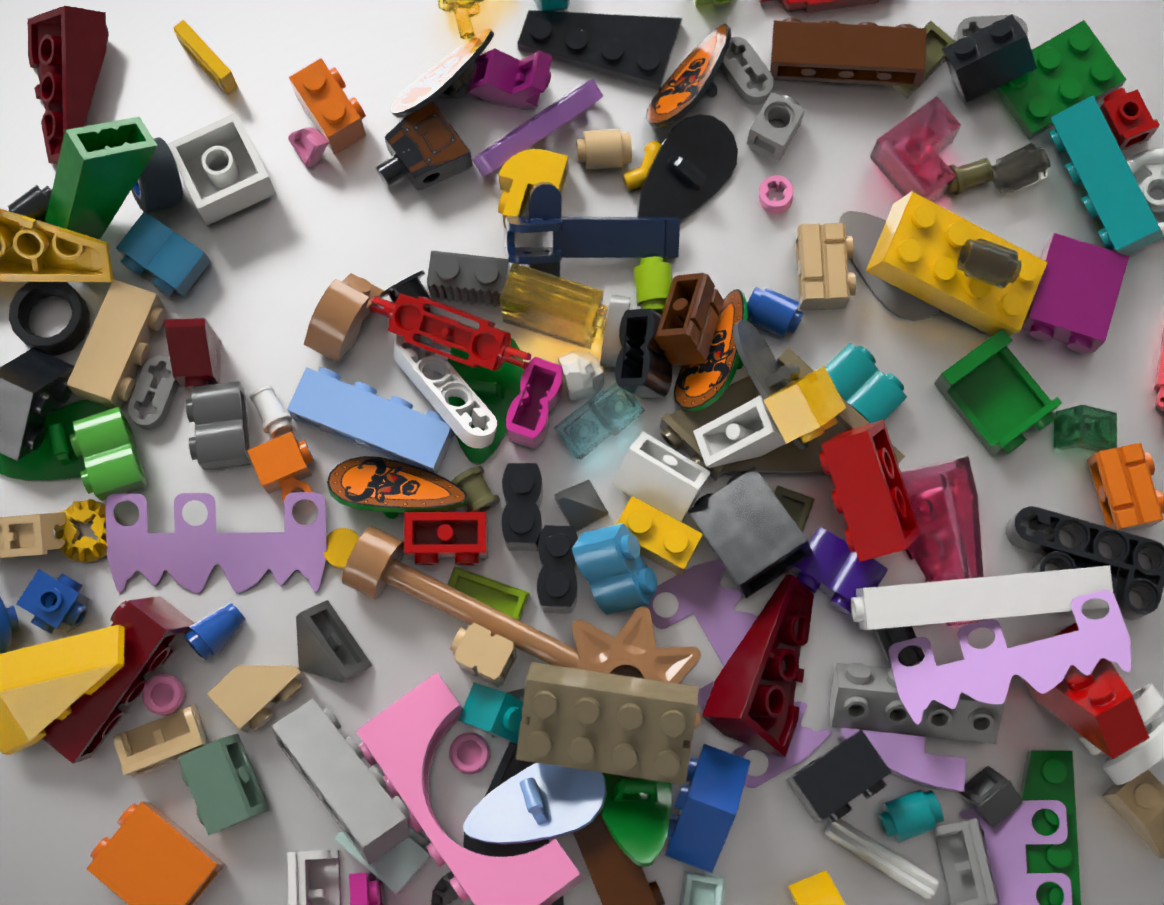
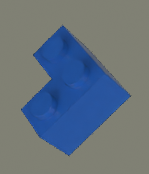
[665,744,750,873]

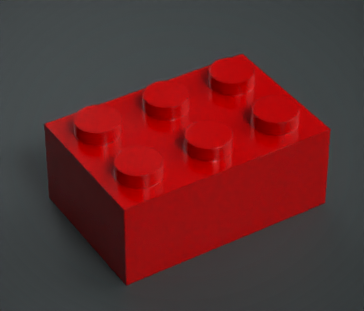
[819,419,921,562]

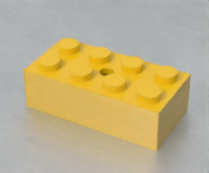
[866,191,1047,336]

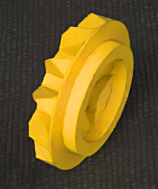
[54,499,118,563]

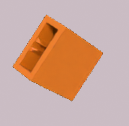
[86,801,226,905]

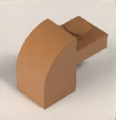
[304,273,384,362]

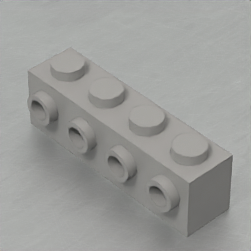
[829,663,1005,744]
[271,699,411,865]

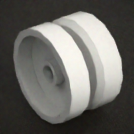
[1079,683,1164,786]

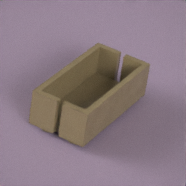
[516,662,699,785]

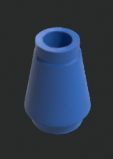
[184,602,246,661]

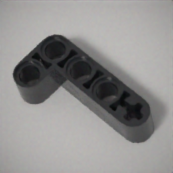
[1005,506,1164,620]

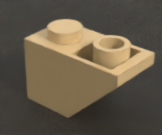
[207,665,306,733]

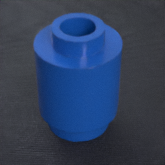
[747,287,804,338]

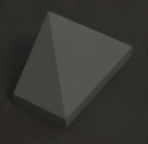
[296,600,372,683]

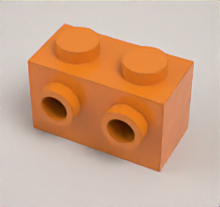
[289,58,366,155]

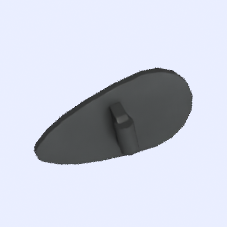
[733,320,809,450]

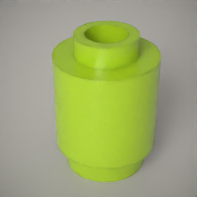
[633,256,673,315]

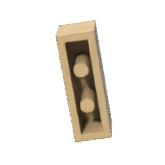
[66,279,166,409]

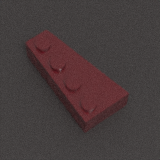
[42,596,195,764]

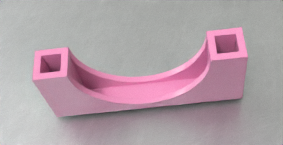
[356,672,584,905]

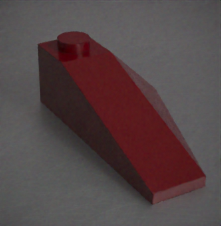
[27,5,109,164]
[702,574,814,758]

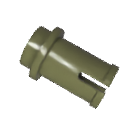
[941,158,993,195]

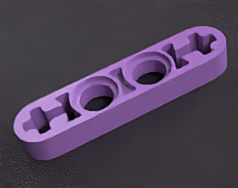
[472,79,603,176]

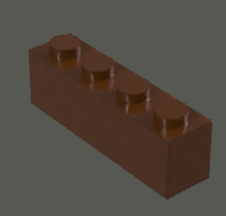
[770,18,927,87]
[573,812,665,905]

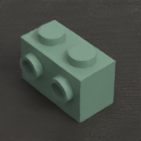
[178,733,269,835]

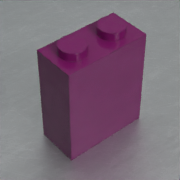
[1021,233,1129,353]

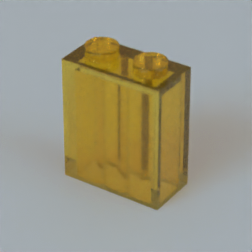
[500,262,609,350]

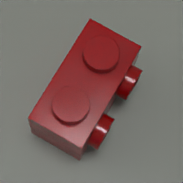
[404,512,488,566]

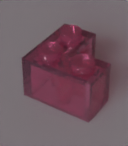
[870,96,961,202]

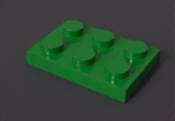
[994,20,1127,139]

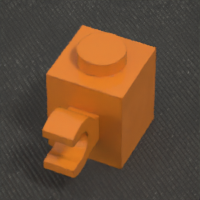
[247,431,314,510]

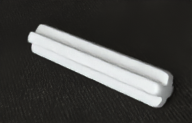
[825,819,939,900]

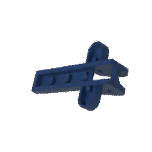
[505,182,680,292]

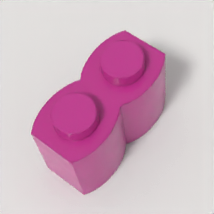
[506,357,563,450]

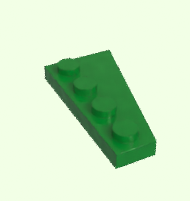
[1019,750,1081,905]

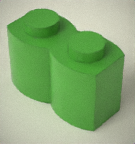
[70,407,147,501]

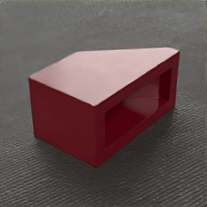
[165,318,221,391]

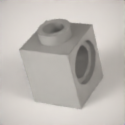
[747,92,805,161]

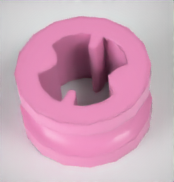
[759,175,793,214]

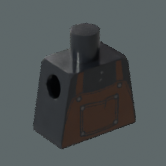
[376,101,473,190]

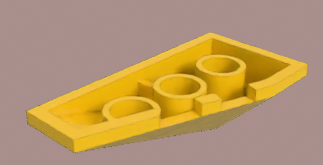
[0,208,114,282]
[0,625,124,755]

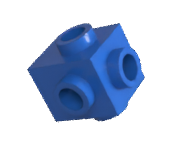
[16,569,90,634]

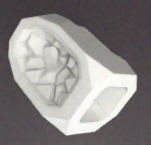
[558,350,605,401]

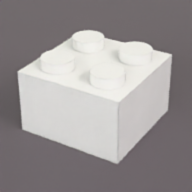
[167,112,276,226]

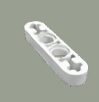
[393,335,497,449]

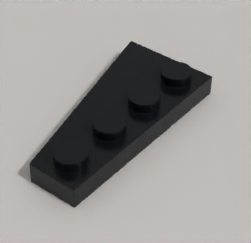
[517,10,682,90]

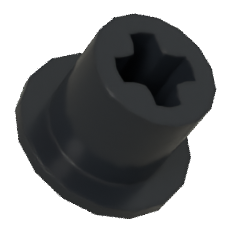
[380,270,430,303]

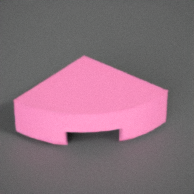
[288,127,329,168]

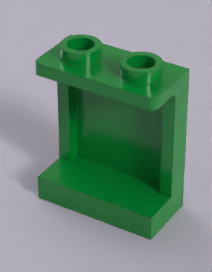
[934,329,1062,456]

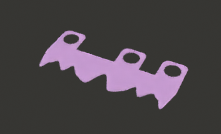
[105,492,327,594]
[645,559,831,788]
[888,590,1131,725]
[959,800,1072,905]

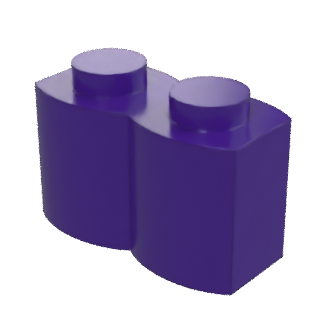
[792,527,888,615]

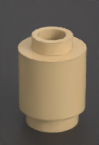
[576,129,632,170]

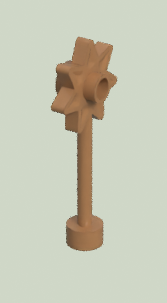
[342,526,701,730]

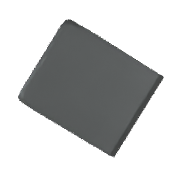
[958,766,1022,827]

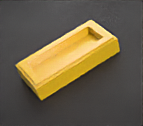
[173,19,238,95]

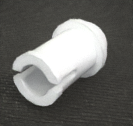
[250,385,292,438]

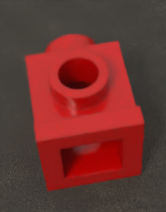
[1100,88,1160,151]

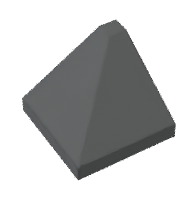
[554,480,609,532]

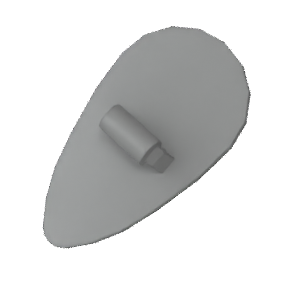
[839,211,941,321]

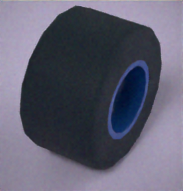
[131,137,183,213]

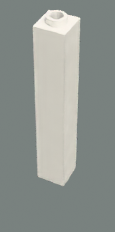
[851,566,1113,630]

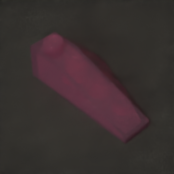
[901,456,987,626]

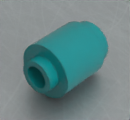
[878,790,944,843]

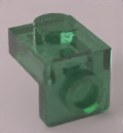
[1054,405,1117,452]

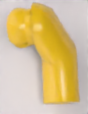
[622,141,662,191]

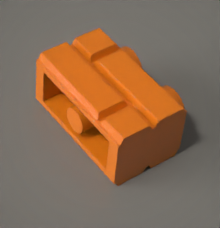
[1087,443,1164,532]

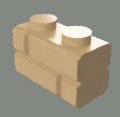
[795,223,856,310]
[450,623,517,687]

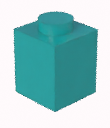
[458,682,523,744]

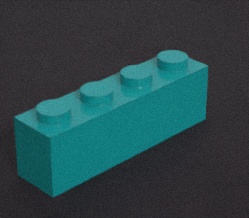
[1049,95,1164,255]

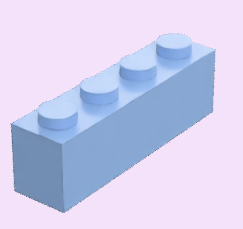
[287,367,455,474]

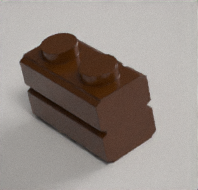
[654,273,724,366]

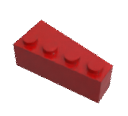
[1023,623,1150,759]

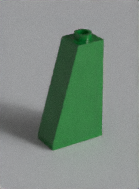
[45,116,157,240]

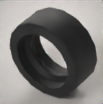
[9,282,90,355]

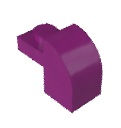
[468,48,552,109]

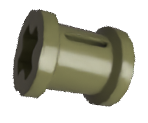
[451,466,500,512]

